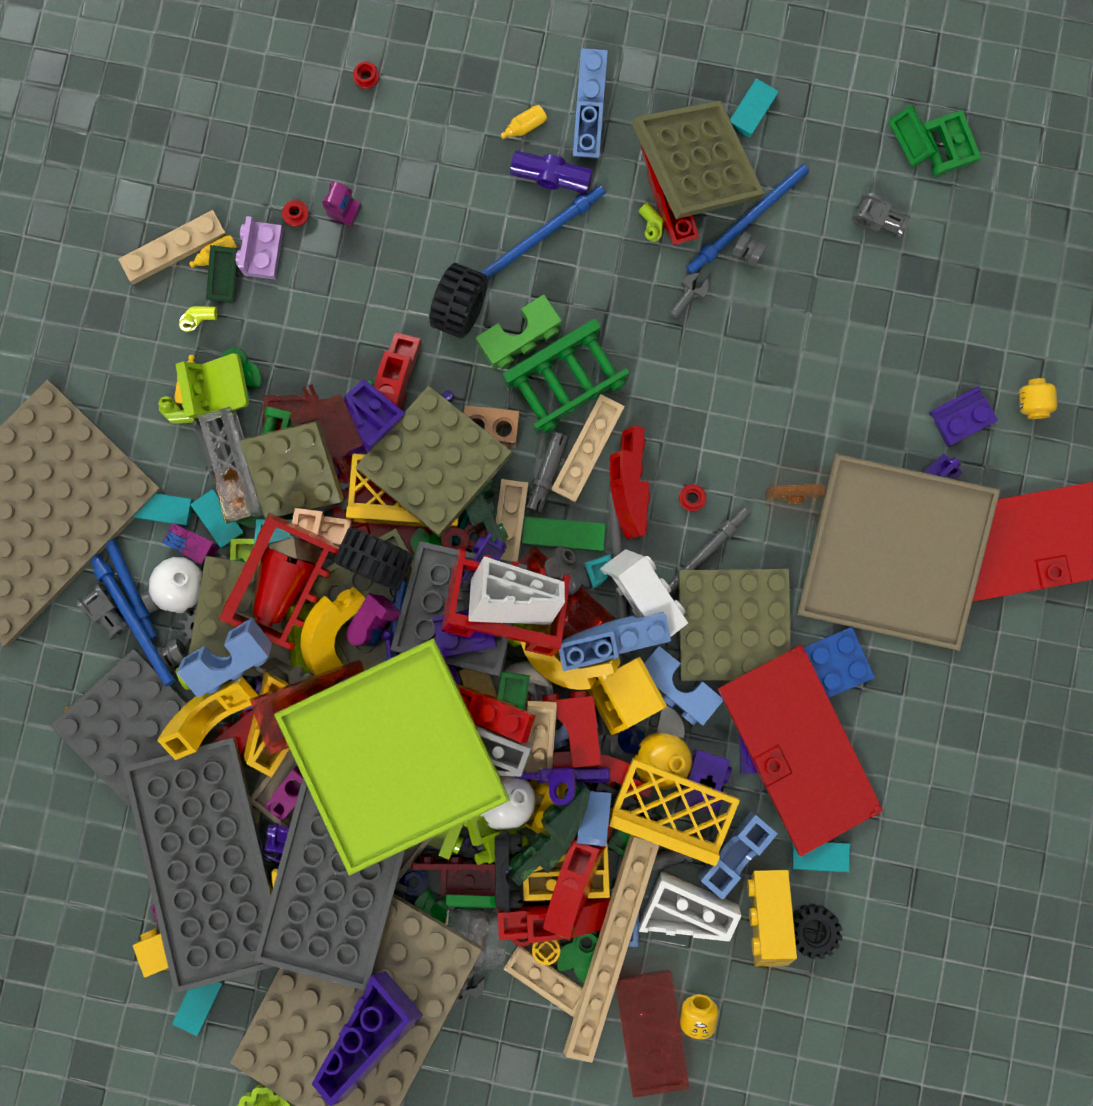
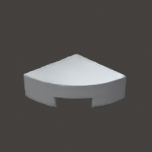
[656,706,685,738]

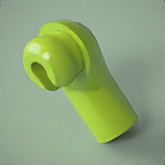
[638,202,664,242]
[158,396,197,424]

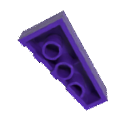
[312,971,423,1106]

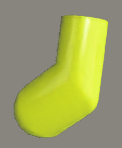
[179,306,218,332]

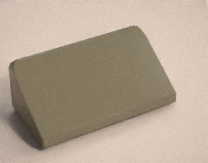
[269,537,324,564]

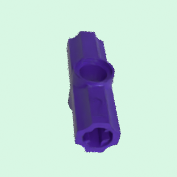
[510,150,593,194]

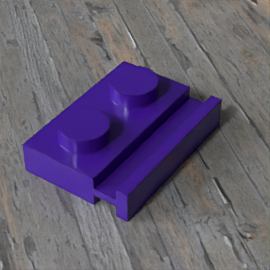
[929,386,998,447]
[432,609,497,659]

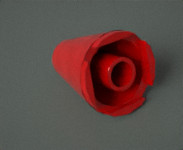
[252,547,315,627]

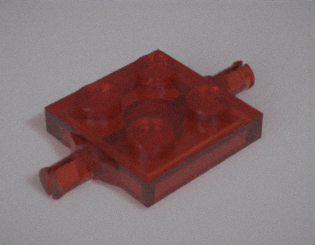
[289,384,363,475]

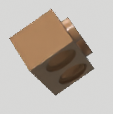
[464,405,520,450]

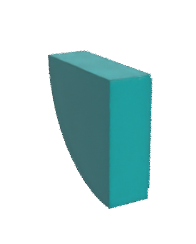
[584,554,611,589]

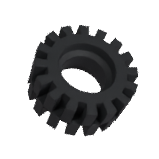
[793,904,843,960]

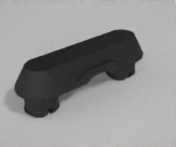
[495,830,523,913]

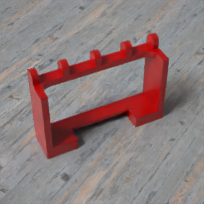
[219,513,339,650]
[441,548,570,657]

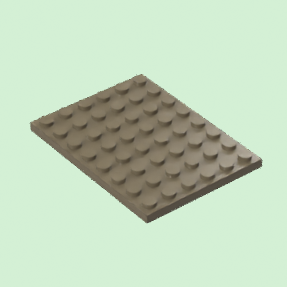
[0,379,162,647]
[230,894,484,1106]

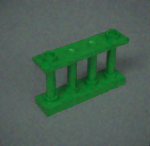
[502,318,629,434]

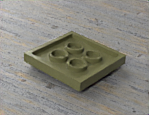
[240,420,344,519]

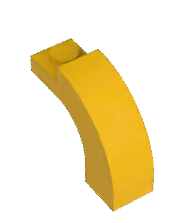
[301,587,366,688]
[521,624,621,690]
[157,676,259,760]

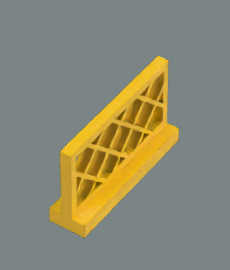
[346,454,458,528]
[609,758,740,866]

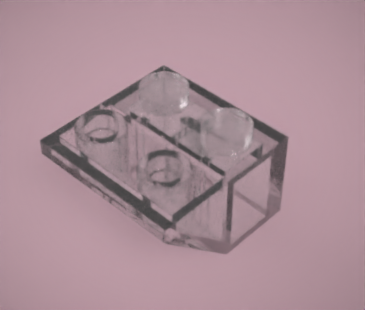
[445,907,508,971]

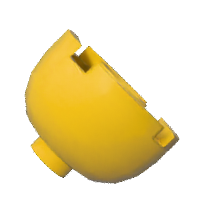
[635,732,692,789]

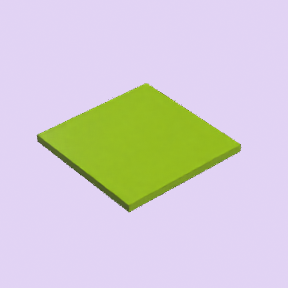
[274,638,510,876]

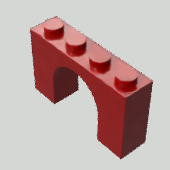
[525,691,601,768]

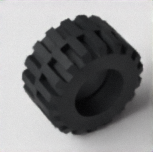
[429,262,487,339]
[334,528,413,589]

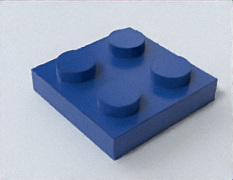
[804,627,875,698]

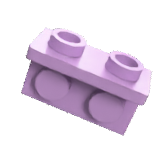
[236,216,284,280]

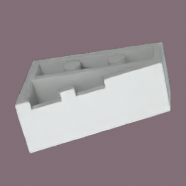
[600,549,688,637]
[468,557,565,625]
[639,870,741,941]

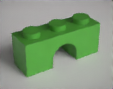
[475,294,562,371]

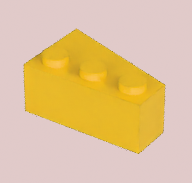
[244,672,311,778]
[523,845,610,901]
[747,870,797,967]

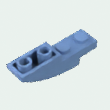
[573,48,608,158]
[559,612,671,671]

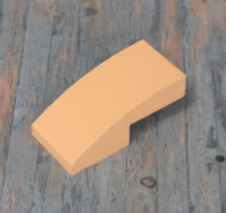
[290,508,352,547]

